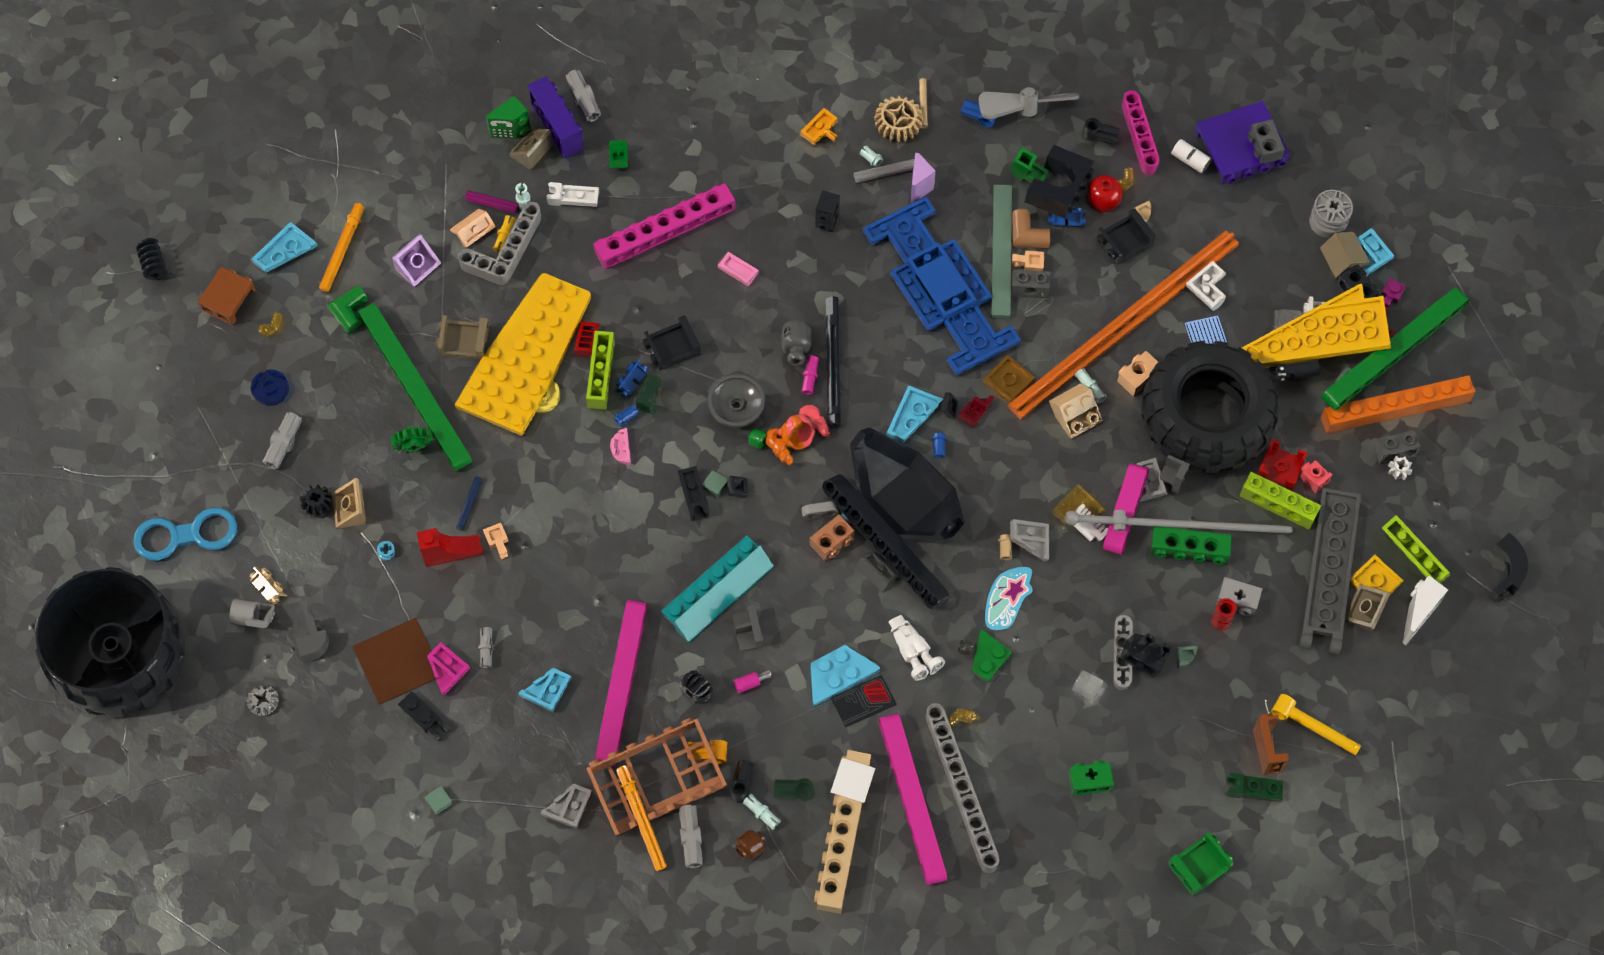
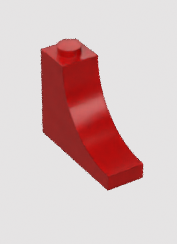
[417,528,483,567]

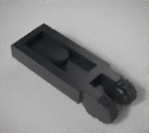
[397,691,449,741]

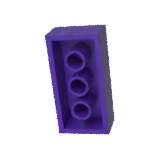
[527,76,584,159]

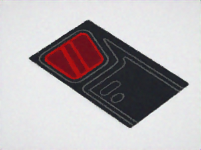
[831,675,896,727]

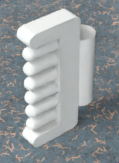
[1073,504,1109,541]

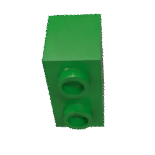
[1068,761,1114,796]

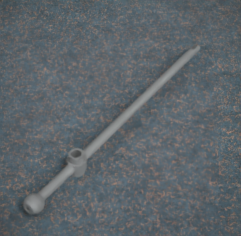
[1065,510,1293,534]

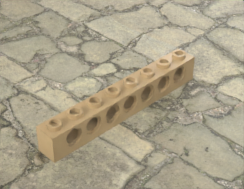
[814,750,871,914]

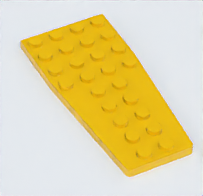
[455,273,591,436]

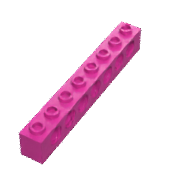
[593,183,735,270]

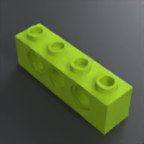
[586,331,615,410]
[1240,472,1321,530]
[1382,515,1450,584]

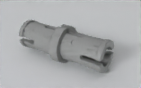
[478,627,494,669]

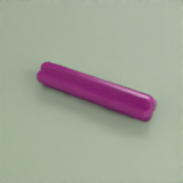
[465,190,518,213]

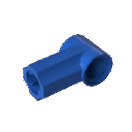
[961,99,996,128]

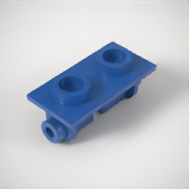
[1048,207,1086,227]
[614,359,648,398]

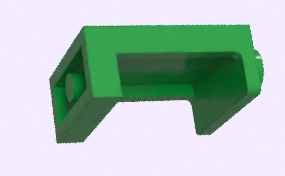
[1168,832,1234,896]

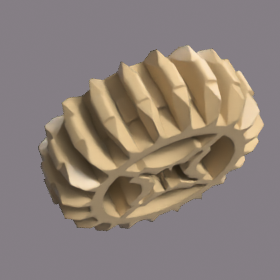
[874,95,923,142]

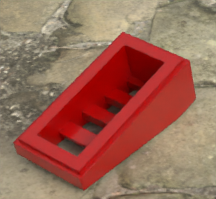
[574,321,599,358]

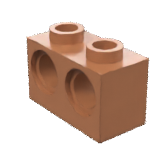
[810,515,854,561]

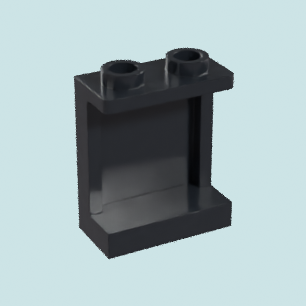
[1096,208,1156,265]
[642,315,701,371]

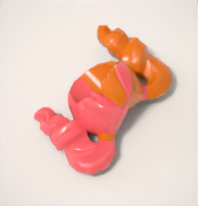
[765,405,831,466]

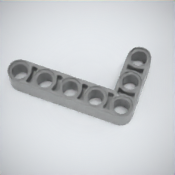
[458,202,542,285]

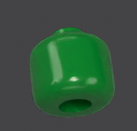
[748,428,767,450]

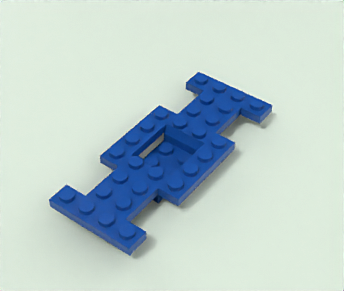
[862,197,1021,376]

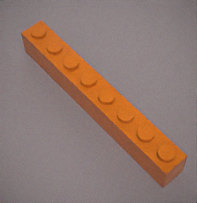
[1321,375,1475,434]

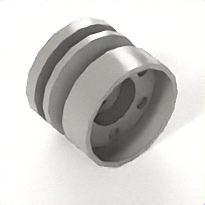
[1309,189,1353,238]

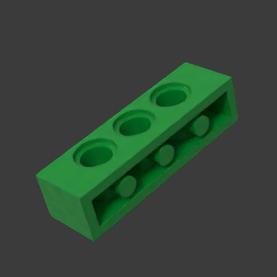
[1150,526,1232,565]

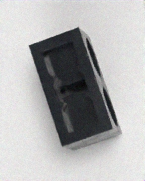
[815,190,840,232]
[1336,265,1379,299]

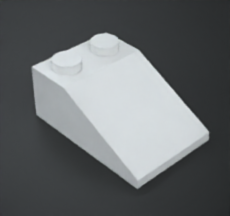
[1403,576,1448,645]

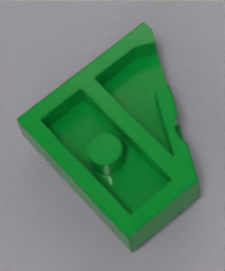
[972,630,1012,683]

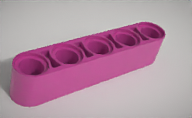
[1122,91,1159,175]
[1103,463,1149,555]

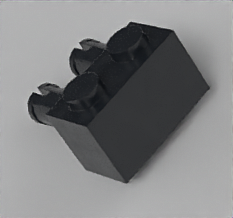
[1120,633,1172,678]

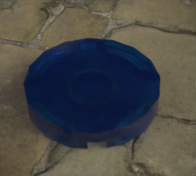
[250,369,289,406]

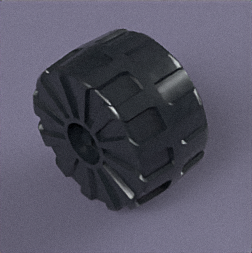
[34,567,185,718]

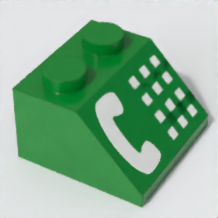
[485,96,531,139]

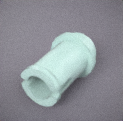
[860,146,883,167]

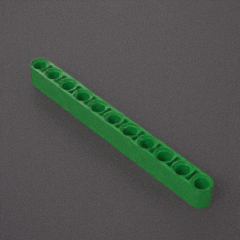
[1321,287,1470,411]
[357,302,472,471]

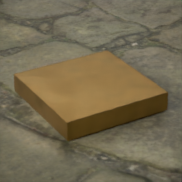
[982,354,1036,404]

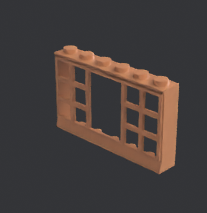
[586,717,727,836]

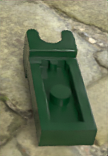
[1225,773,1283,802]

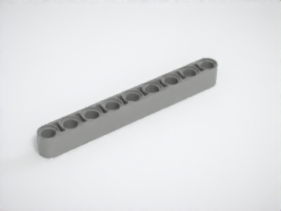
[926,703,999,874]

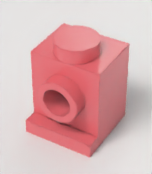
[1300,460,1333,493]

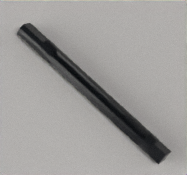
[826,296,841,429]

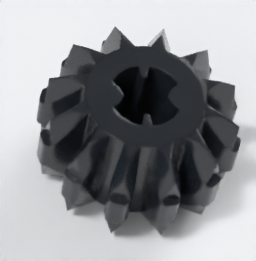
[300,484,333,518]
[680,670,713,704]

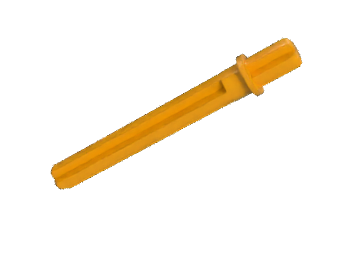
[319,203,365,292]
[616,765,667,871]

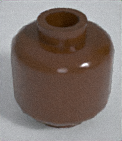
[735,830,766,860]

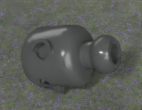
[781,319,812,366]

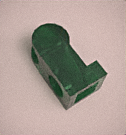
[636,375,662,415]

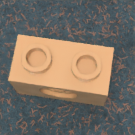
[1117,351,1158,397]

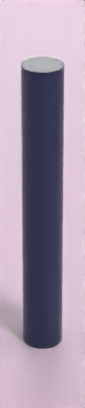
[456,476,482,531]

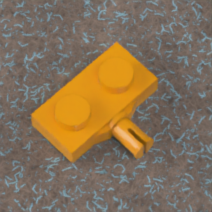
[800,108,838,145]

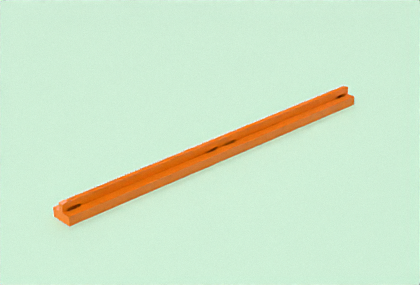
[1008,231,1239,420]

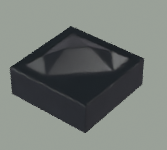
[941,392,958,418]
[727,475,748,498]

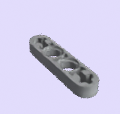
[1113,615,1133,690]

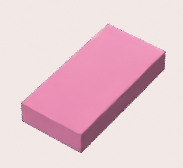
[718,252,759,286]

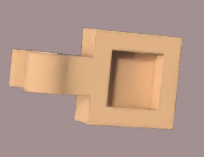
[1011,251,1044,271]
[483,523,509,560]

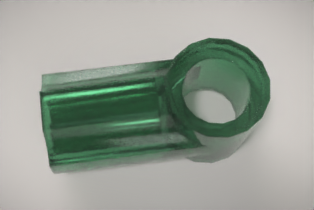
[774,778,814,801]

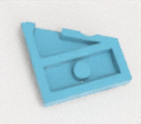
[1357,228,1394,275]
[519,668,571,712]

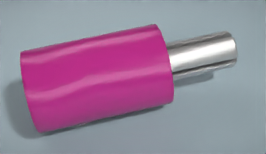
[733,670,771,694]

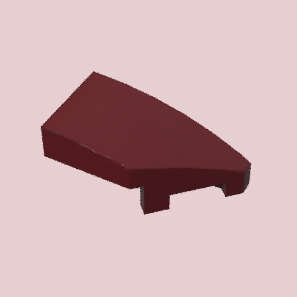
[958,396,994,428]

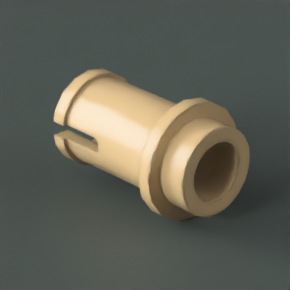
[998,534,1013,560]

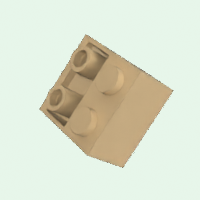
[1049,383,1103,439]

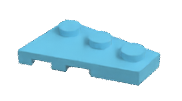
[251,222,318,273]
[886,385,943,443]

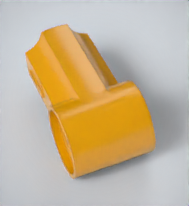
[687,740,727,764]

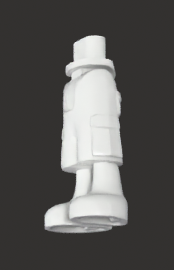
[889,615,945,681]

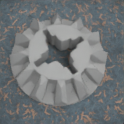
[246,684,279,716]

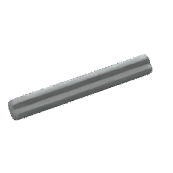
[854,159,915,183]

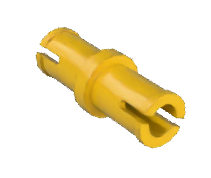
[493,215,516,253]

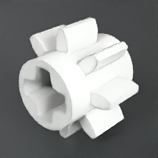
[1388,456,1413,480]

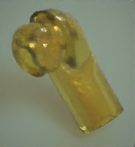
[1118,168,1134,191]
[259,312,282,336]
[948,708,976,727]

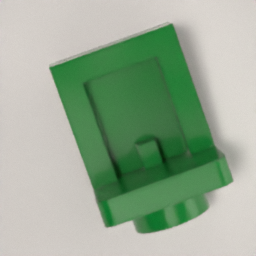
[609,140,628,169]

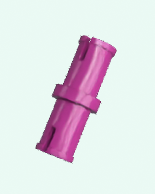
[801,356,819,395]

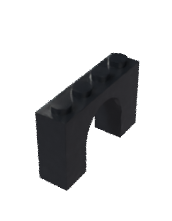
[1024,145,1095,219]

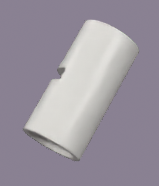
[1171,139,1212,174]

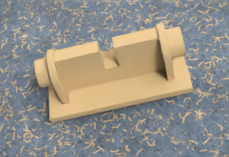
[249,567,288,604]

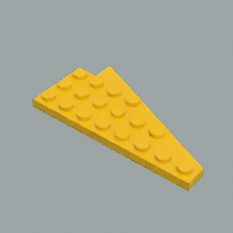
[1242,284,1391,367]

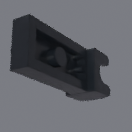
[678,466,709,521]

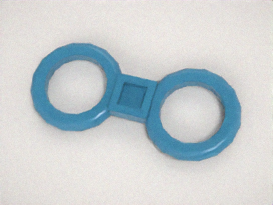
[133,507,237,561]

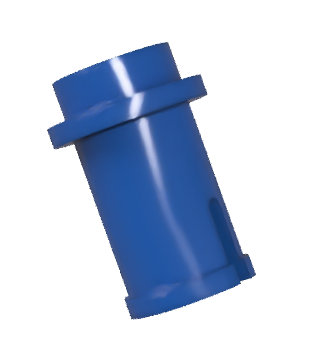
[613,404,639,426]
[932,433,947,458]

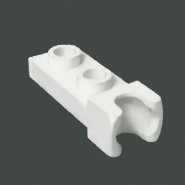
[547,182,599,207]

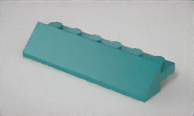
[661,535,774,643]

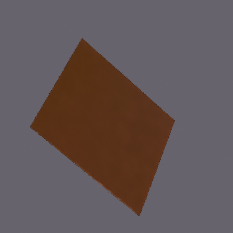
[352,618,436,704]

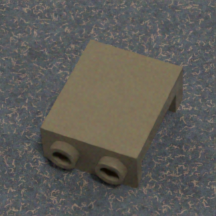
[435,315,490,360]

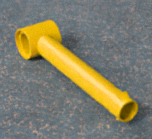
[1271,694,1361,756]

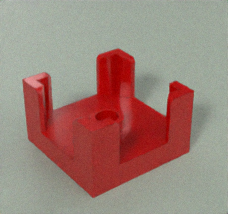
[1257,438,1308,491]

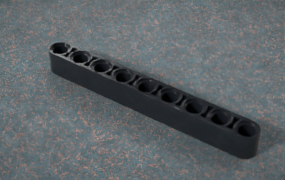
[822,474,949,609]

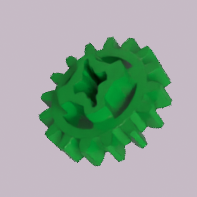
[390,426,433,453]

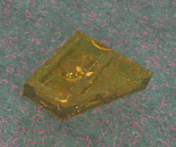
[1052,484,1105,525]

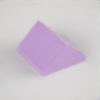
[910,153,936,203]
[392,234,441,287]

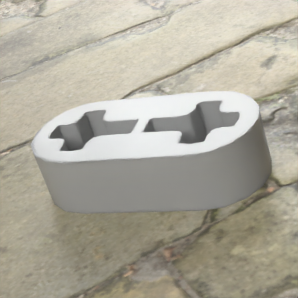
[801,501,839,520]

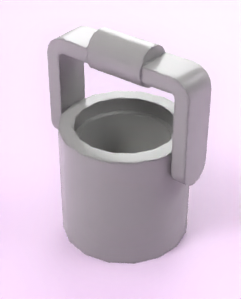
[229,599,275,628]

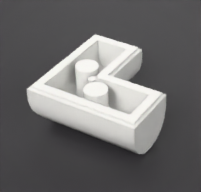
[1186,261,1226,311]

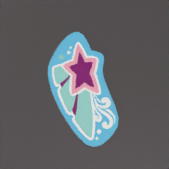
[985,567,1033,630]

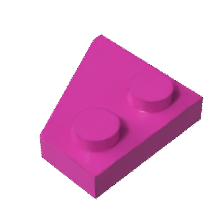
[427,642,470,696]

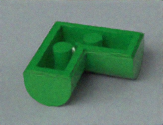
[327,285,368,334]

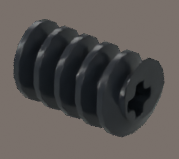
[136,238,167,280]

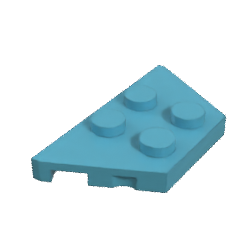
[811,645,880,707]

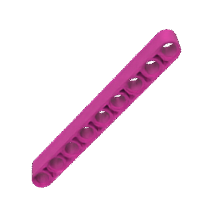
[595,600,647,768]
[879,713,947,886]

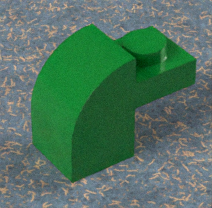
[1010,147,1049,183]

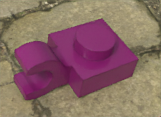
[1381,278,1406,308]

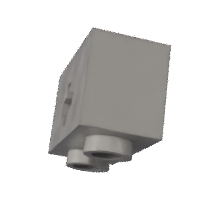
[1216,577,1263,616]

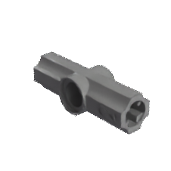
[566,70,601,122]
[262,412,302,470]
[679,805,703,869]

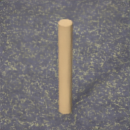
[919,78,928,129]

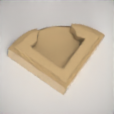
[1133,201,1151,222]

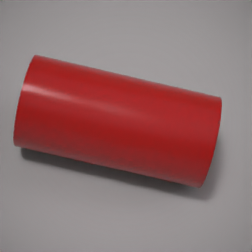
[1211,598,1237,631]

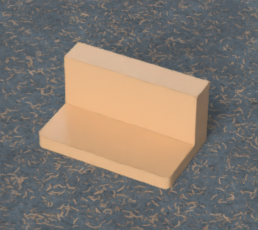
[450,209,496,248]

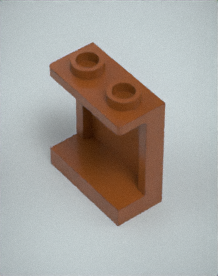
[197,267,256,326]
[1253,713,1289,775]

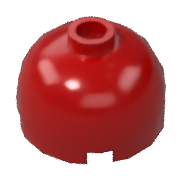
[1086,175,1123,213]

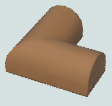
[1012,209,1050,248]

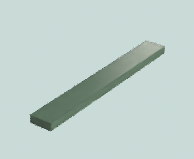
[991,185,1012,319]

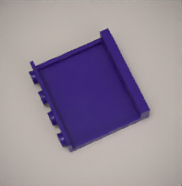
[1194,101,1290,185]

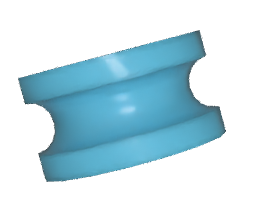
[377,541,395,560]

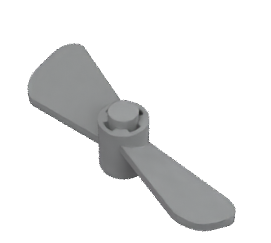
[979,87,1079,119]

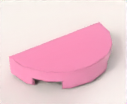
[610,428,631,465]

